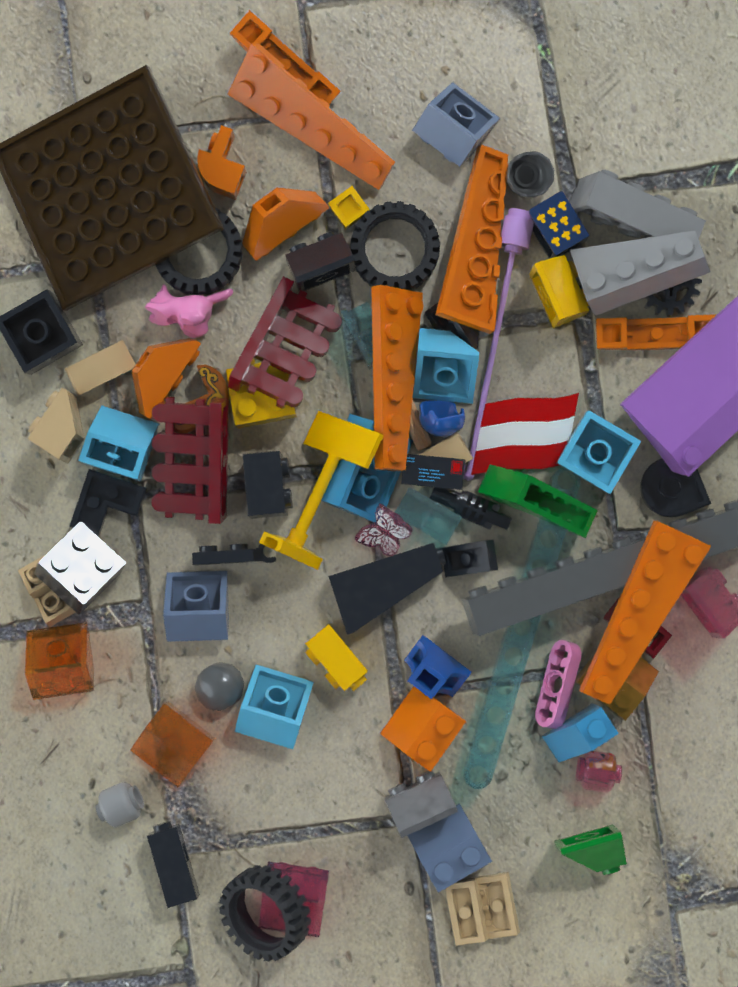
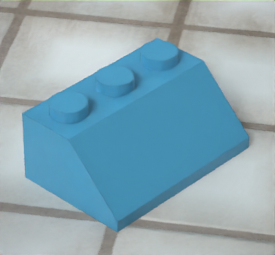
[321,414,413,524]

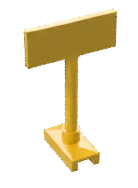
[259,411,384,570]

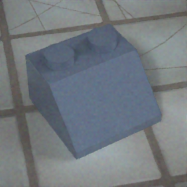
[412,82,500,167]
[163,571,229,642]
[407,803,492,892]

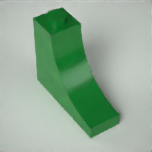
[478,464,598,538]

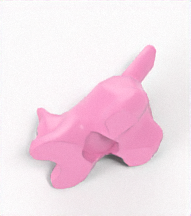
[145,284,233,338]

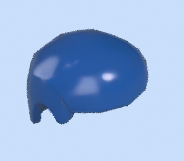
[419,400,465,436]

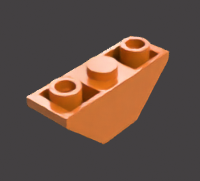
[242,187,329,261]
[131,338,201,419]

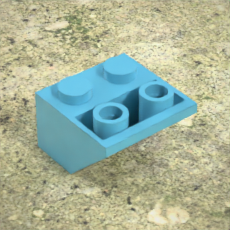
[78,405,160,481]

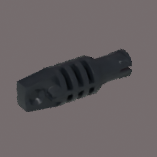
[429,487,512,530]

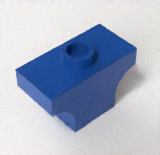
[404,635,472,699]

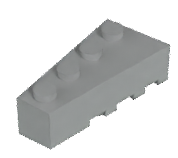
[570,170,706,239]
[570,231,711,316]

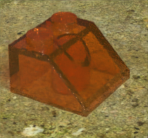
[25,622,94,700]
[130,701,216,787]

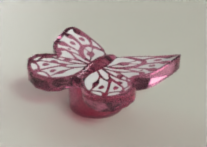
[355,503,413,556]

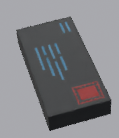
[401,454,466,490]

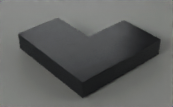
[69,469,147,536]

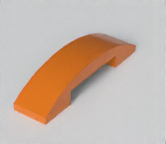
[230,10,341,105]
[596,314,717,350]

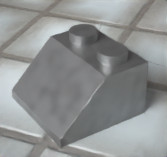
[385,770,458,838]

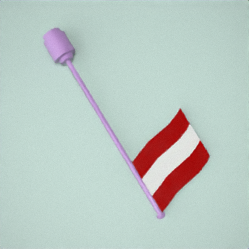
[464,208,579,481]

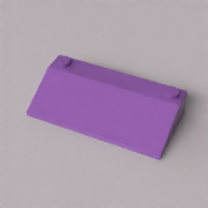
[620,296,738,477]

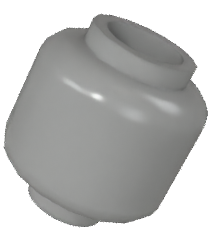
[96,782,144,827]

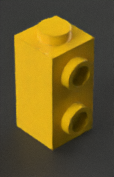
[305,624,368,691]

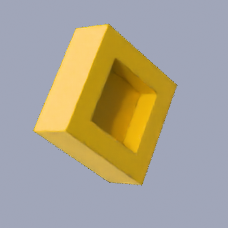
[328,186,370,229]

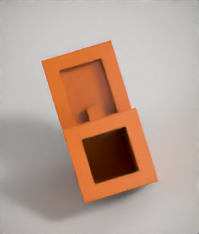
[197,125,247,200]

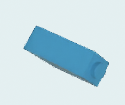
[542,703,619,762]

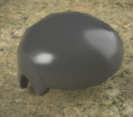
[506,151,555,198]
[195,662,245,711]

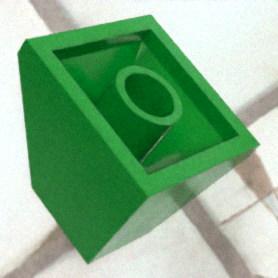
[554,824,627,875]

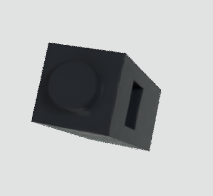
[147,821,200,908]

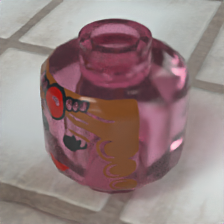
[576,751,622,793]

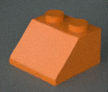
[380,686,467,772]

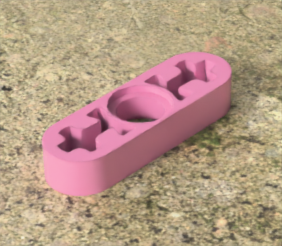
[535,640,581,729]

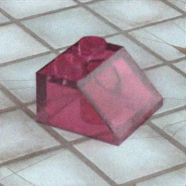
[681,567,738,639]
[259,861,329,937]

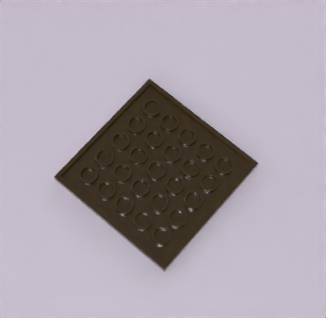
[0,65,224,311]

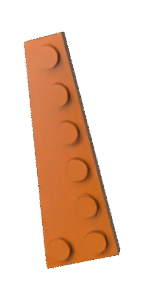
[227,41,396,190]
[435,144,508,334]
[371,285,423,471]
[579,520,711,705]

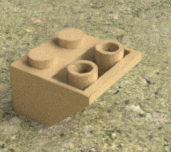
[28,387,85,464]

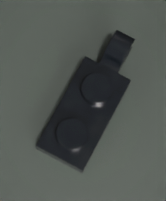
[192,543,276,566]

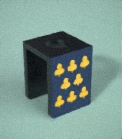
[529,191,590,259]

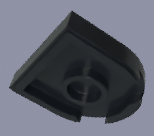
[640,458,712,518]

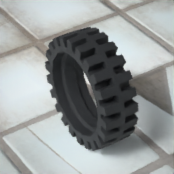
[350,201,440,290]
[156,208,243,296]
[219,865,311,962]

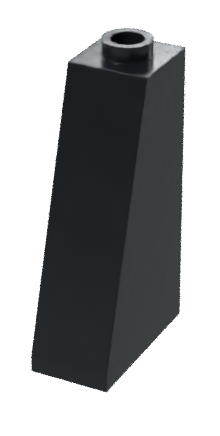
[328,543,446,635]

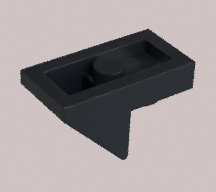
[441,539,498,578]

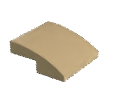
[445,872,520,946]

